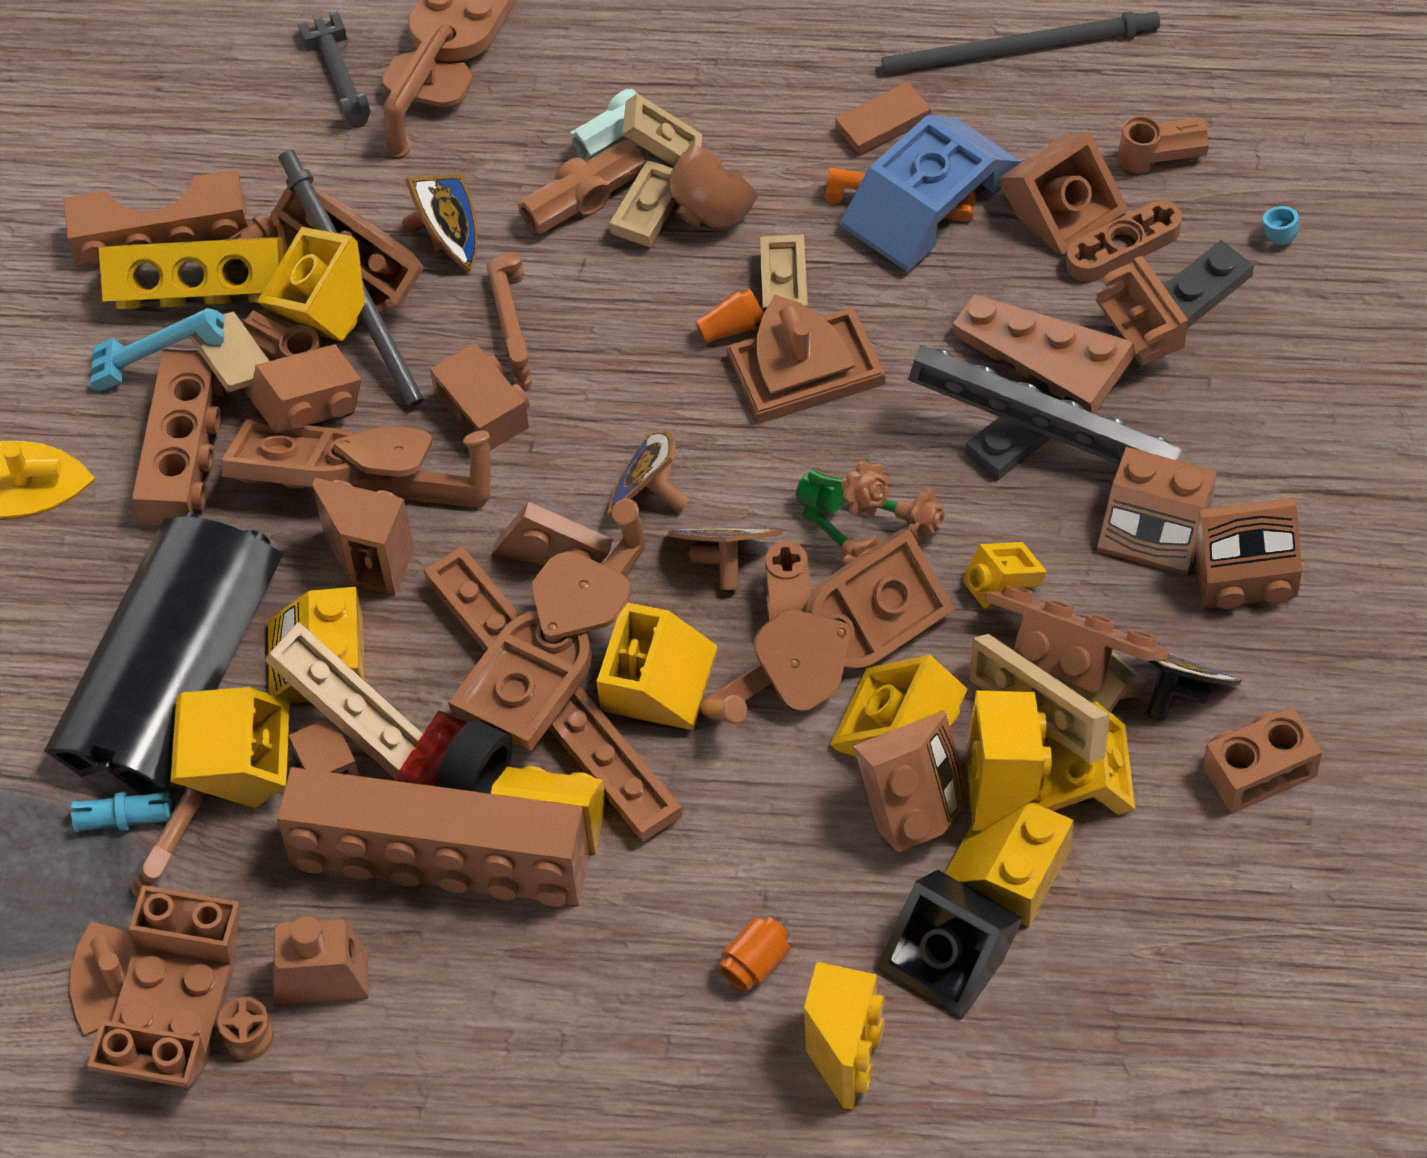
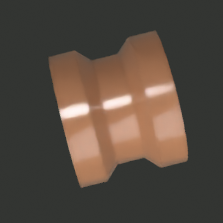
[217,997,274,1060]

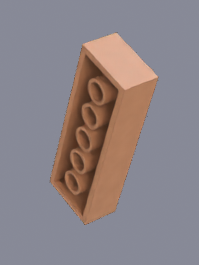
[277,767,590,907]

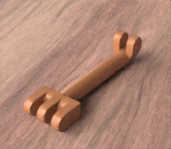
[486,252,532,391]
[131,787,206,897]

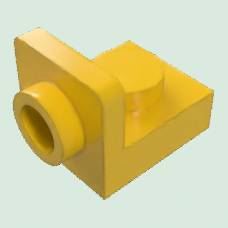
[963,542,1047,609]

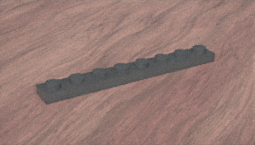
[966,240,1254,480]

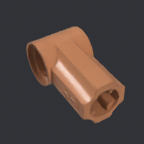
[1117,116,1209,174]
[244,308,324,360]

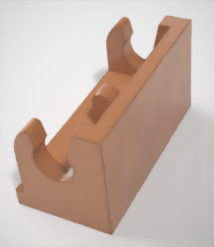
[1096,256,1188,366]

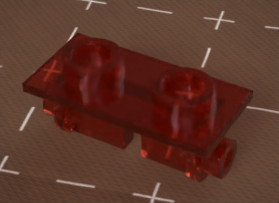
[392,711,467,786]

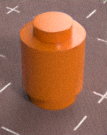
[717,916,791,992]

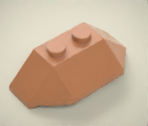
[271,186,424,323]

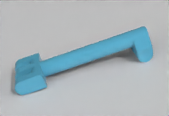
[90,308,225,391]

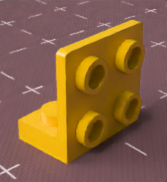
[1031,701,1135,815]

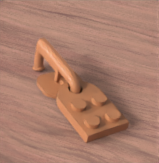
[382,0,517,158]
[221,419,491,507]
[448,499,645,751]
[700,528,955,724]

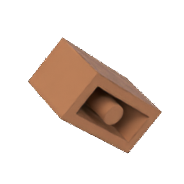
[430,342,530,451]
[250,344,362,434]

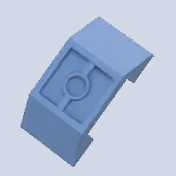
[840,115,1022,272]

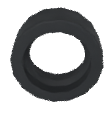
[435,720,513,794]

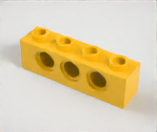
[98,237,284,309]

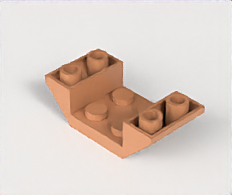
[87,885,240,1088]

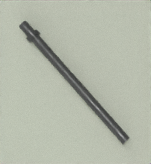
[881,11,1160,74]
[278,149,424,408]

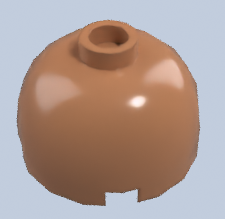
[669,144,758,229]

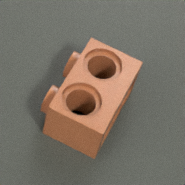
[1203,706,1322,814]

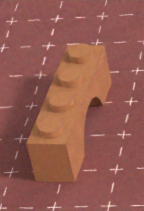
[63,169,248,265]

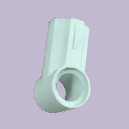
[570,89,640,161]

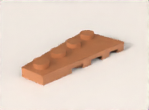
[953,294,1136,414]

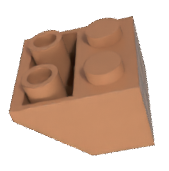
[312,478,414,595]

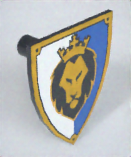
[1146,654,1242,719]

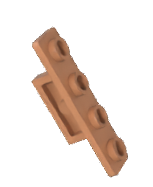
[985,585,1170,692]

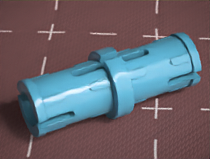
[71,791,174,833]

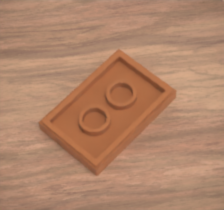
[727,307,885,424]

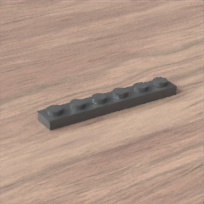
[908,345,1181,465]

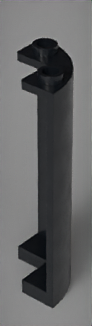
[44,512,284,795]

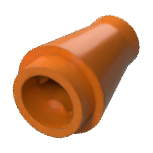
[695,288,763,344]

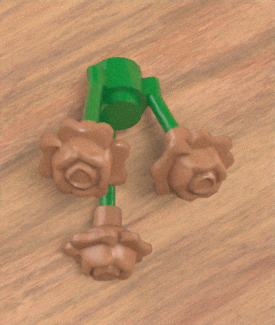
[796,461,945,566]

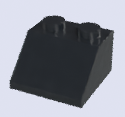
[877,870,1023,1017]

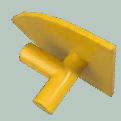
[0,441,96,519]

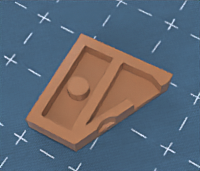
[492,501,613,565]

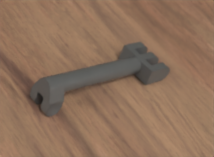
[297,11,370,128]

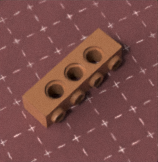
[132,349,227,526]

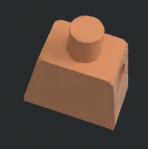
[273,916,369,1006]

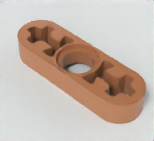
[1066,200,1182,282]

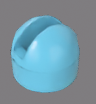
[1263,206,1299,246]

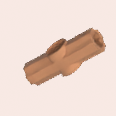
[518,139,646,234]

